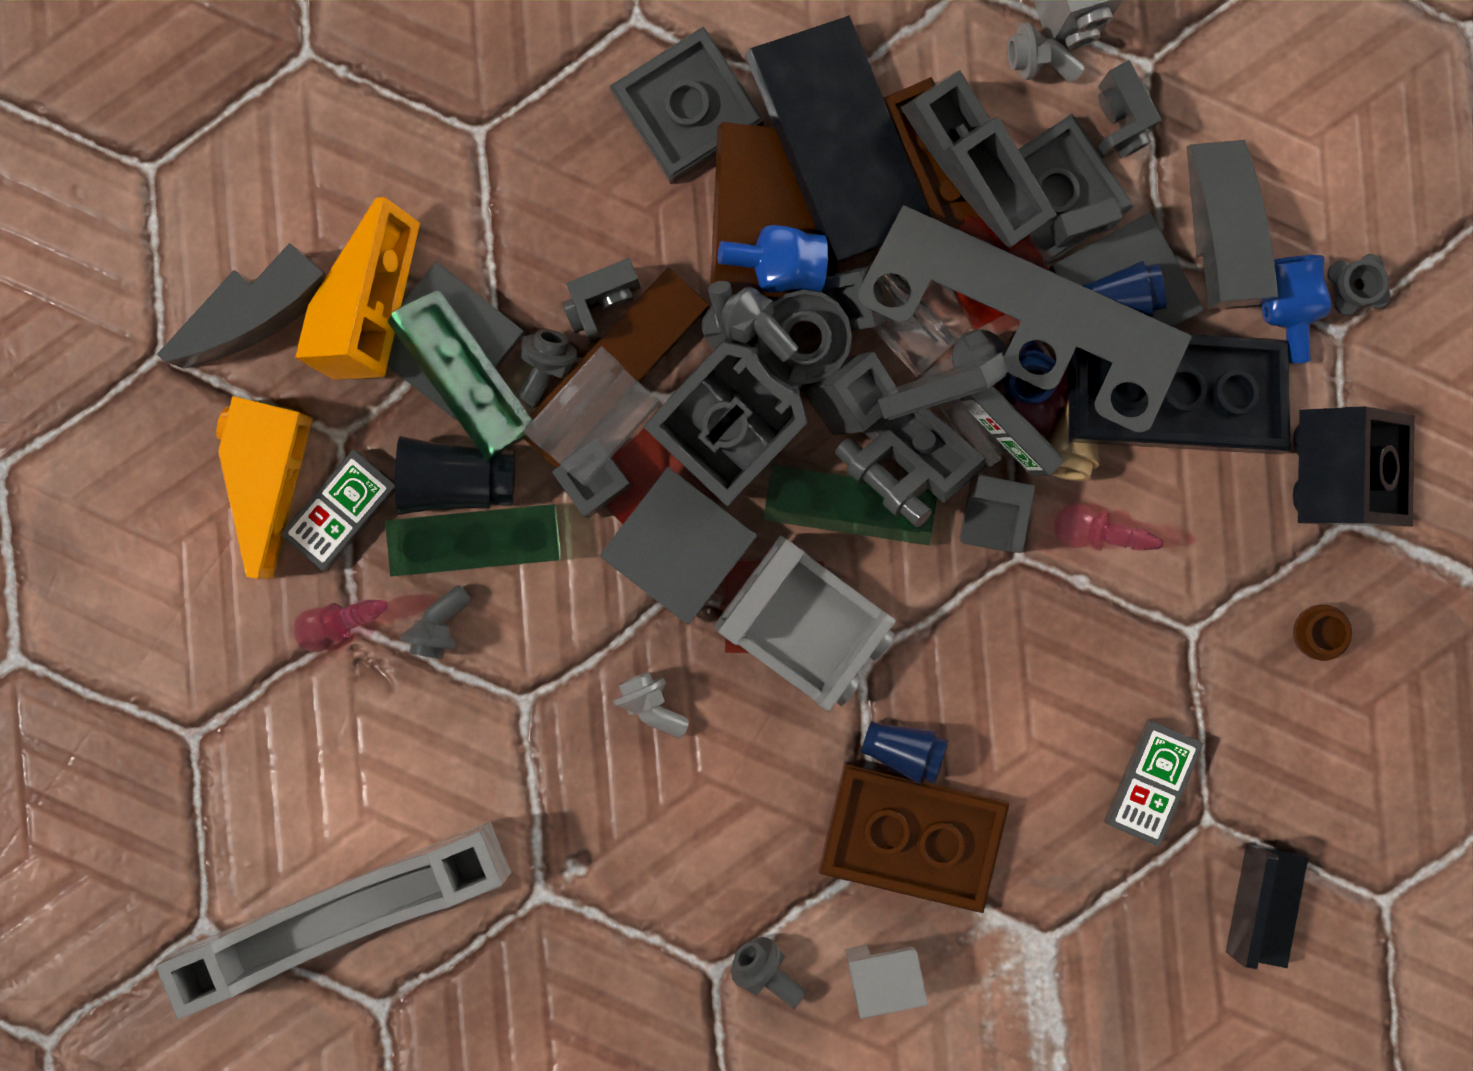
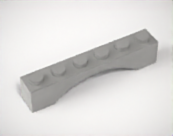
[156,821,511,1020]

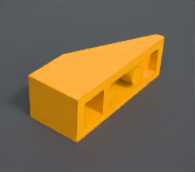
[295,197,420,380]
[216,396,313,579]

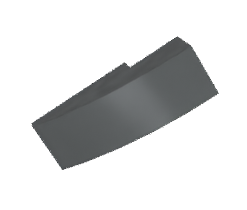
[901,70,1057,247]
[1186,140,1278,309]
[157,243,327,369]

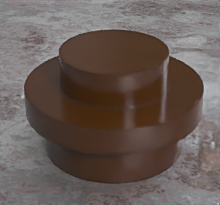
[1293,604,1352,661]

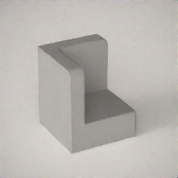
[845,945,928,1019]

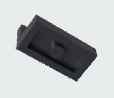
[1226,843,1309,969]

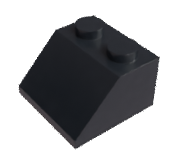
[1293,406,1415,527]

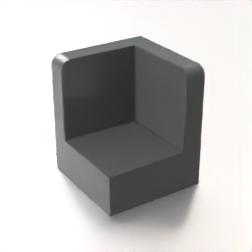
[802,351,897,435]
[960,475,1035,553]

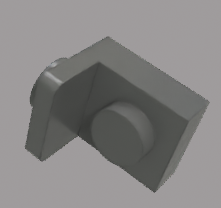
[1096,60,1162,159]
[562,258,641,343]

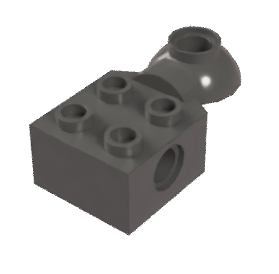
[643,289,852,506]

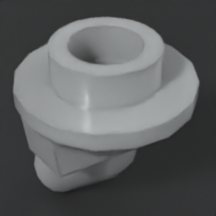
[1007,22,1085,83]
[612,671,689,738]

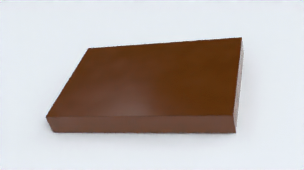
[710,122,819,301]
[818,762,1009,913]

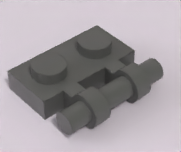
[835,408,986,527]

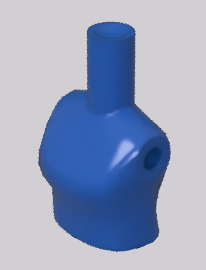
[717,225,828,293]
[1262,255,1331,363]

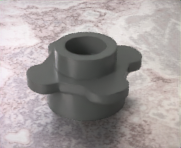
[1327,254,1390,316]

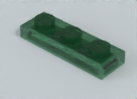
[387,289,537,461]
[763,465,937,546]
[385,504,562,577]

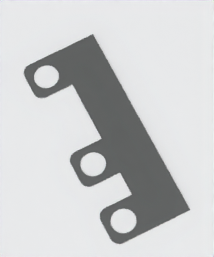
[857,205,1192,433]

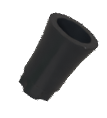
[395,436,515,515]

